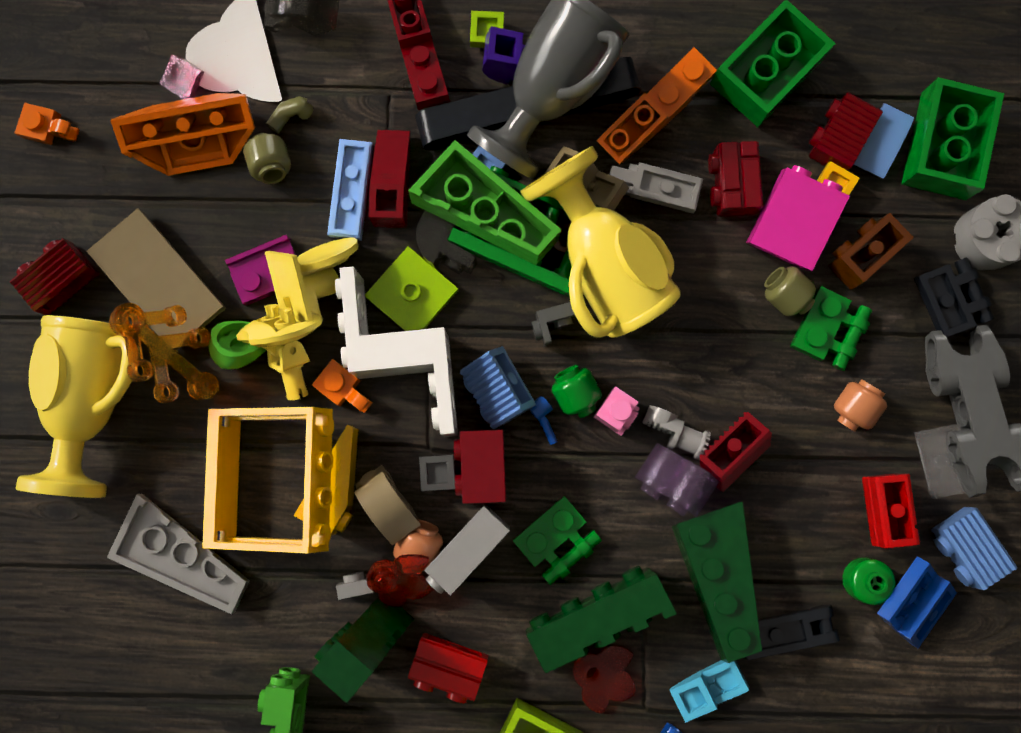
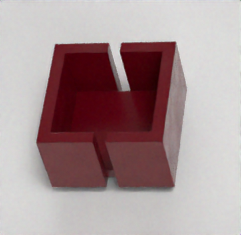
[454,430,506,504]

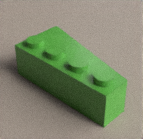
[408,140,561,265]

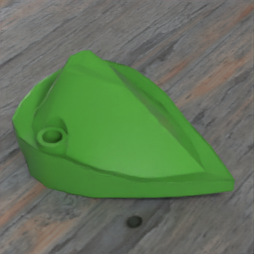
[208,321,266,370]

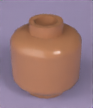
[834,379,887,431]
[393,519,443,574]

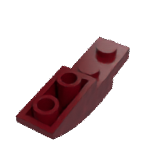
[387,0,450,110]

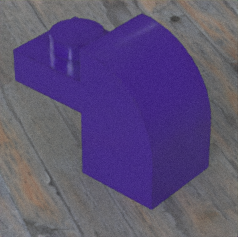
[482,26,525,84]

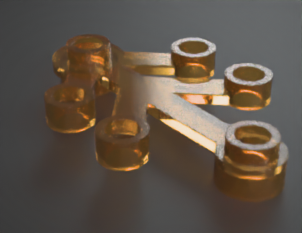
[109,303,219,403]

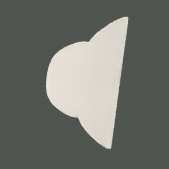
[186,0,282,102]

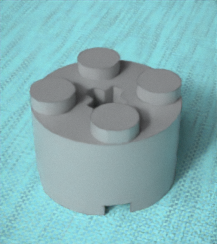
[953,194,1021,270]

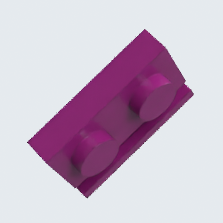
[225,235,296,306]

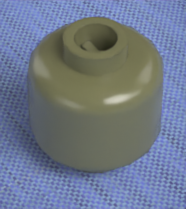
[243,133,291,184]
[764,266,816,316]

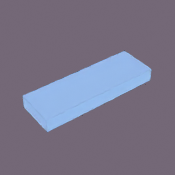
[327,139,374,241]

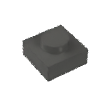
[419,455,455,491]

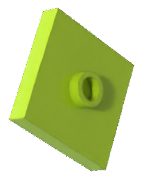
[364,246,459,331]

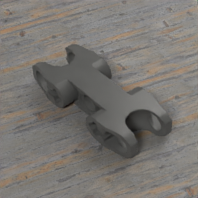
[925,325,1021,498]

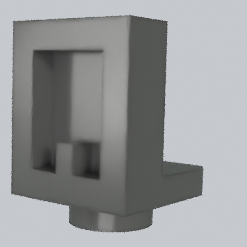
[531,302,576,347]

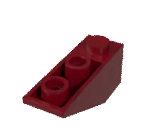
[368,130,411,228]

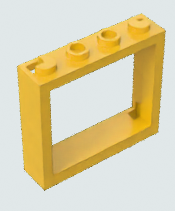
[202,407,334,553]

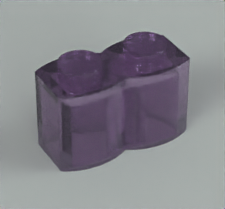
[635,443,719,517]

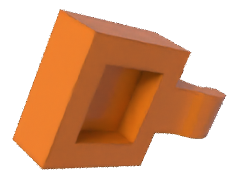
[15,103,80,145]
[312,359,373,413]

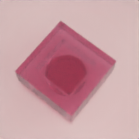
[159,54,205,99]

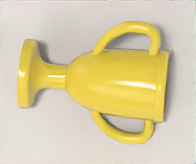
[520,146,681,338]
[16,315,137,498]

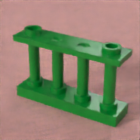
[448,166,572,298]

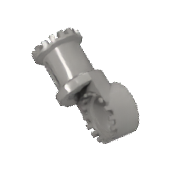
[643,405,711,460]

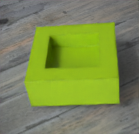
[470,11,504,48]

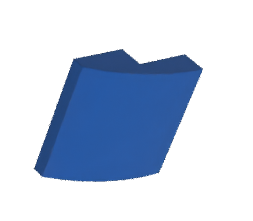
[877,556,957,649]

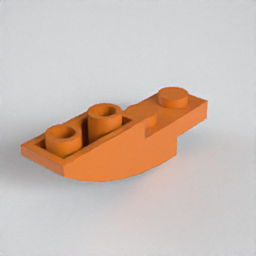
[596,47,717,165]

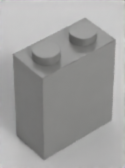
[424,504,510,596]

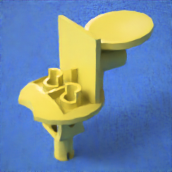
[236,237,359,400]

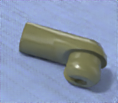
[265,96,314,134]

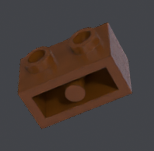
[828,213,914,290]

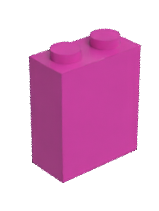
[746,165,850,271]

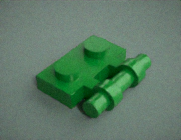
[790,286,872,371]
[513,496,602,586]

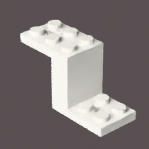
[335,266,458,437]

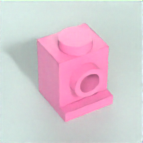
[593,386,640,436]

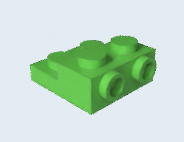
[258,667,310,733]

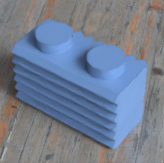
[460,346,536,429]
[931,507,1018,590]

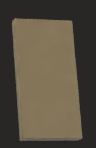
[86,208,226,352]

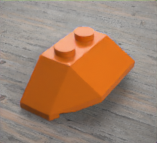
[110,93,255,176]

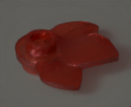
[366,554,434,607]
[573,645,636,714]

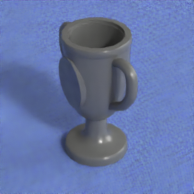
[467,0,630,180]

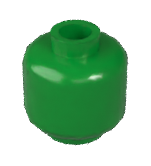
[552,365,602,418]
[842,557,896,605]

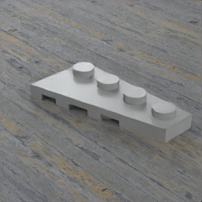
[107,494,250,614]

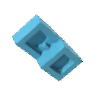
[670,660,749,723]

